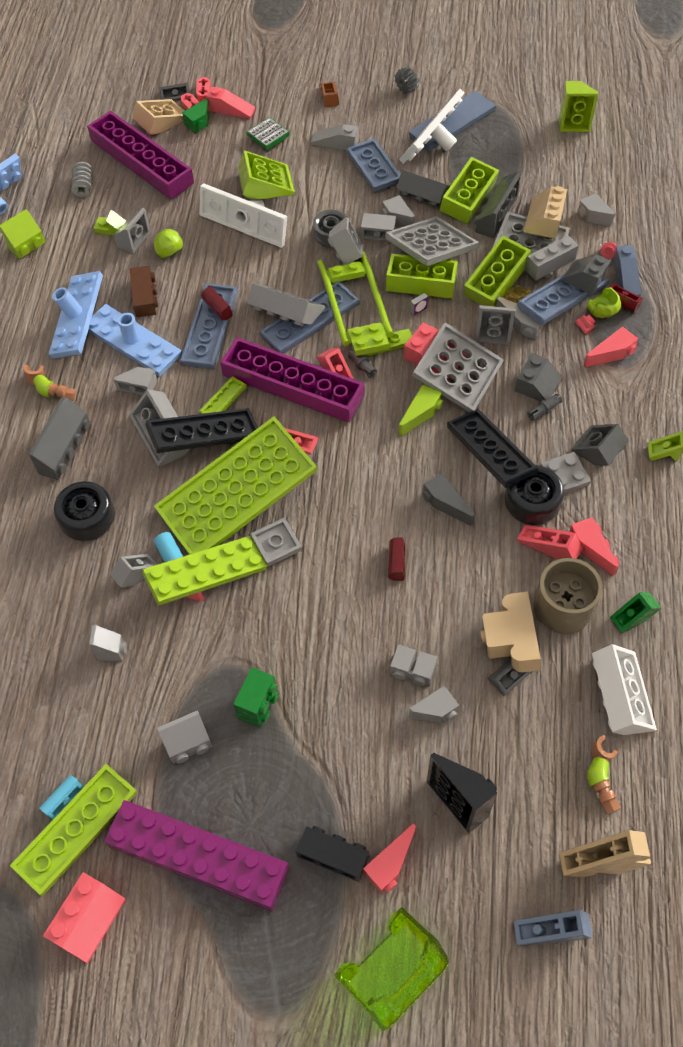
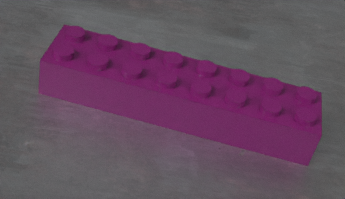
[87,111,194,199]
[220,337,365,423]
[104,800,290,912]

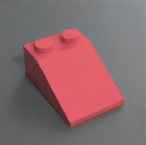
[404,322,467,381]

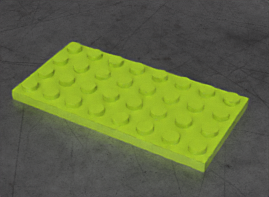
[154,416,318,554]

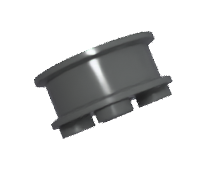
[313,210,347,246]

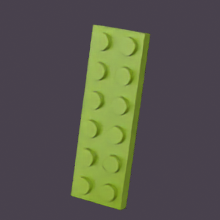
[142,535,267,606]
[10,764,138,897]

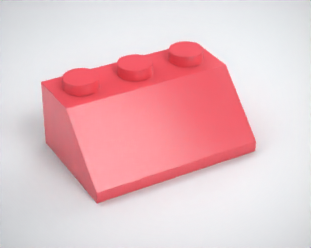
[43,872,126,963]

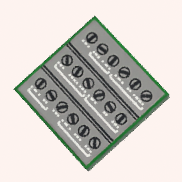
[247,117,290,151]

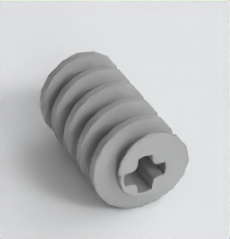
[71,162,92,198]

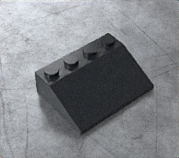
[426,753,497,834]

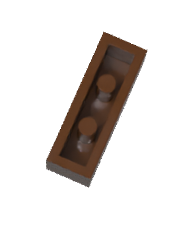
[129,266,159,318]

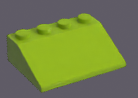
[238,150,295,200]

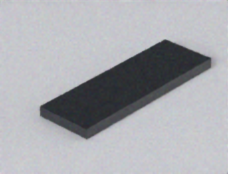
[145,408,258,453]
[447,409,538,488]

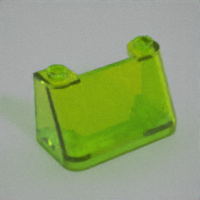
[334,907,449,1031]

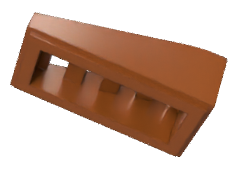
[320,82,339,107]

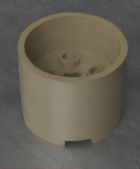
[534,558,603,634]

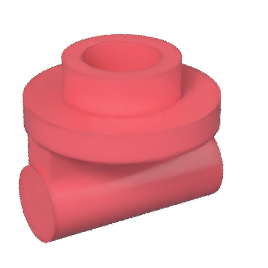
[601,242,616,259]
[575,314,596,335]

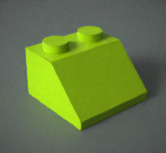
[0,209,46,259]

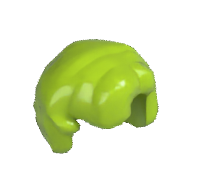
[154,229,183,259]
[586,287,621,319]

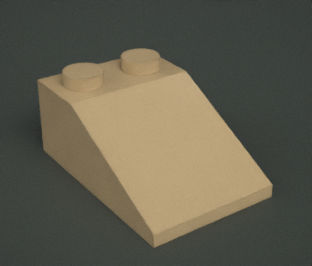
[132,99,184,135]

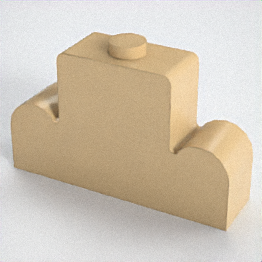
[480,592,541,672]
[560,830,651,877]

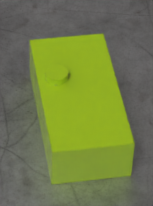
[439,157,499,224]
[464,235,531,307]
[386,253,458,299]

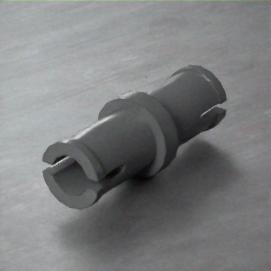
[348,349,377,378]
[527,393,563,421]

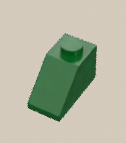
[182,99,210,133]
[610,592,661,633]

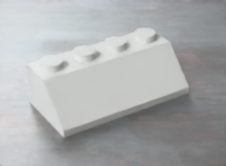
[592,644,657,735]

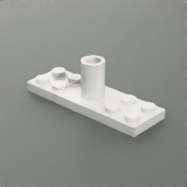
[399,89,464,164]
[199,184,287,248]

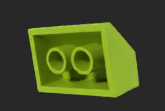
[558,81,598,132]

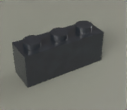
[296,826,369,882]

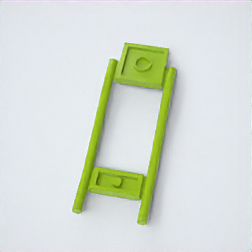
[317,251,394,356]

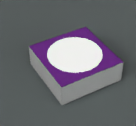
[410,293,428,316]

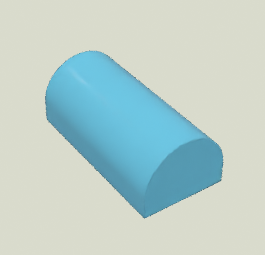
[154,532,183,562]
[39,774,83,820]

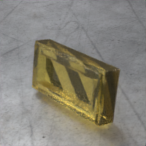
[504,285,531,304]

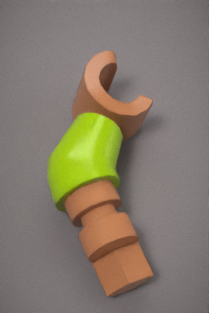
[23,365,76,400]
[587,735,621,814]

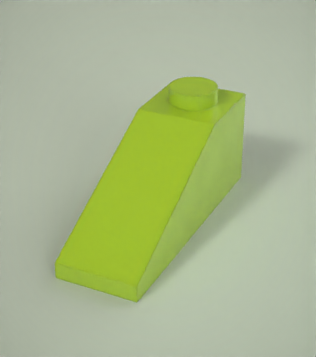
[399,385,443,436]

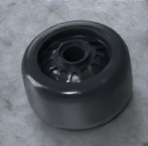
[505,465,564,525]
[54,481,115,541]

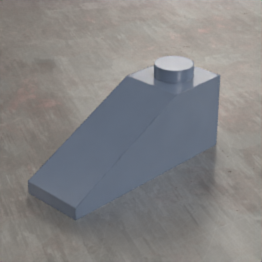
[613,245,641,296]
[514,910,593,946]

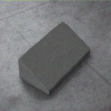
[159,83,190,101]
[488,658,533,696]

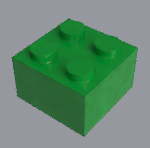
[233,667,279,728]

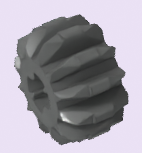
[394,66,419,94]

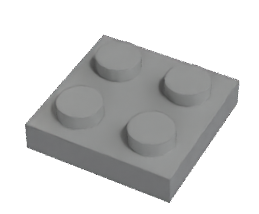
[540,452,591,493]
[250,517,302,567]

